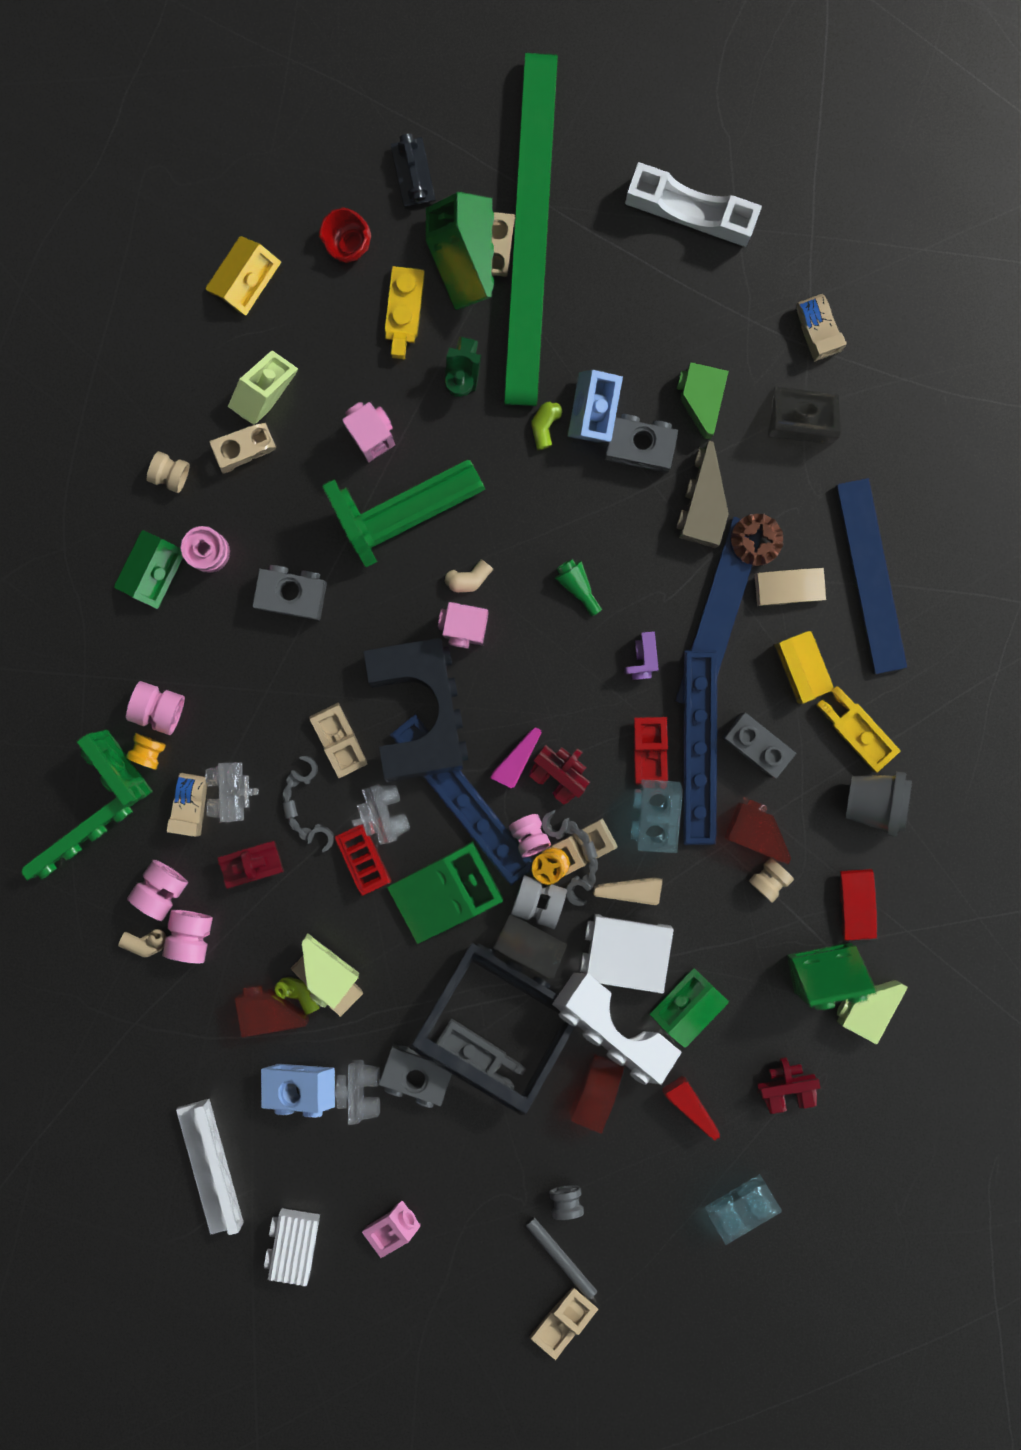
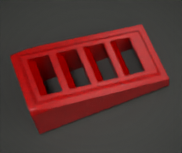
[335,823,392,896]
[662,1076,720,1140]

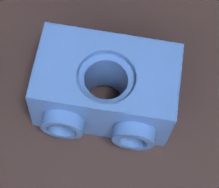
[568,370,623,443]
[261,1064,335,1117]

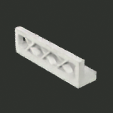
[176,1099,244,1235]

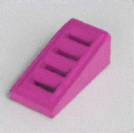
[490,727,542,788]

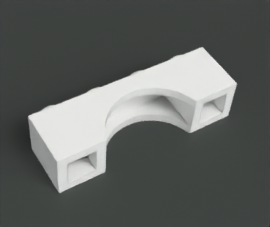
[625,162,762,247]
[552,973,682,1085]

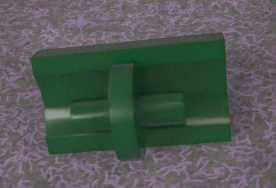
[444,337,481,397]

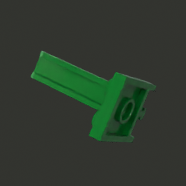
[323,460,486,567]
[22,729,153,880]

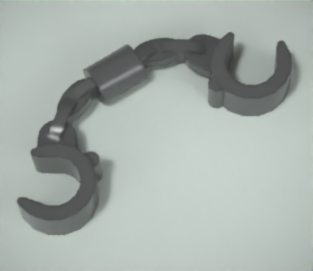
[282,756,334,852]
[542,810,598,906]

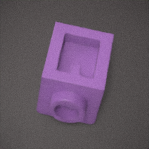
[624,631,658,680]

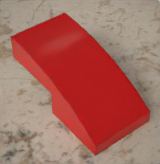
[634,717,668,785]
[840,869,877,941]

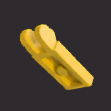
[816,686,901,773]

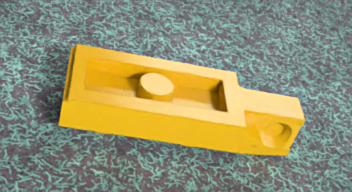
[385,266,425,359]

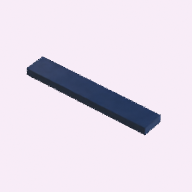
[835,478,907,674]
[675,517,762,704]
[683,650,717,845]
[390,715,533,886]

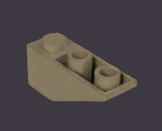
[676,441,729,548]

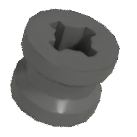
[549,1185,584,1220]

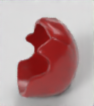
[319,207,371,263]

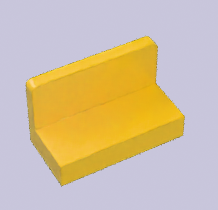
[206,236,281,316]
[774,631,834,704]

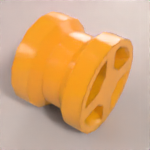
[126,733,166,769]
[532,847,570,885]

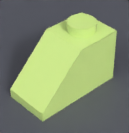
[228,351,298,425]
[302,933,359,1009]
[837,980,908,1044]

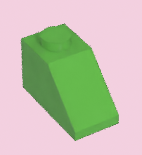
[677,362,729,439]

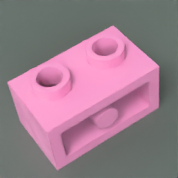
[342,402,395,462]
[438,602,488,649]

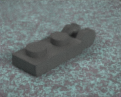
[436,1018,526,1090]

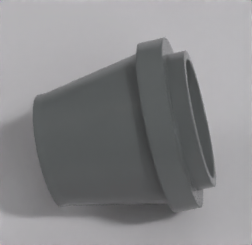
[846,771,912,837]

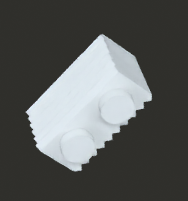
[264,1208,320,1286]

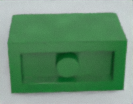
[114,530,183,609]
[650,968,729,1048]

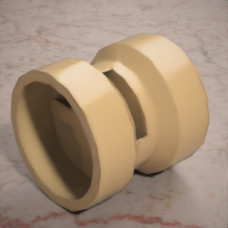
[147,451,190,493]
[748,857,794,903]

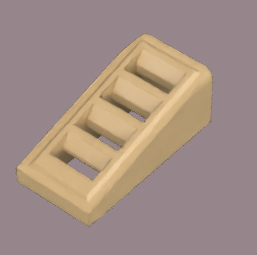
[593,877,662,905]

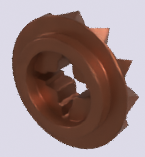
[731,514,784,566]

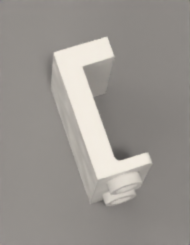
[580,914,674,994]

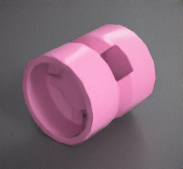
[181,526,230,573]
[126,681,185,735]
[127,860,188,921]
[162,910,213,963]

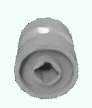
[511,875,567,929]

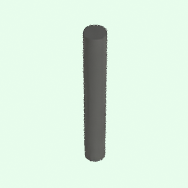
[525,1217,597,1300]

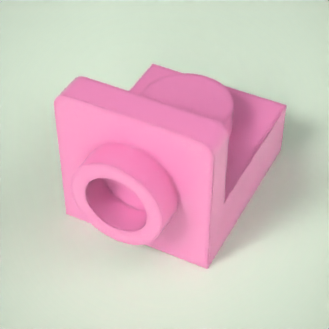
[362,1201,420,1258]

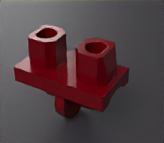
[529,745,590,805]
[217,840,284,889]
[757,1057,821,1114]

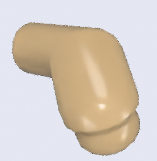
[445,559,493,593]
[118,929,166,957]

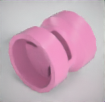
[509,814,551,858]

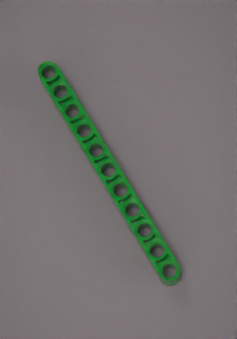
[505,53,558,406]

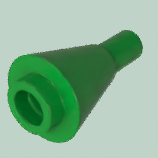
[555,559,602,616]

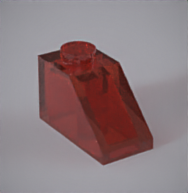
[725,799,791,864]
[235,985,309,1037]
[570,1054,625,1133]

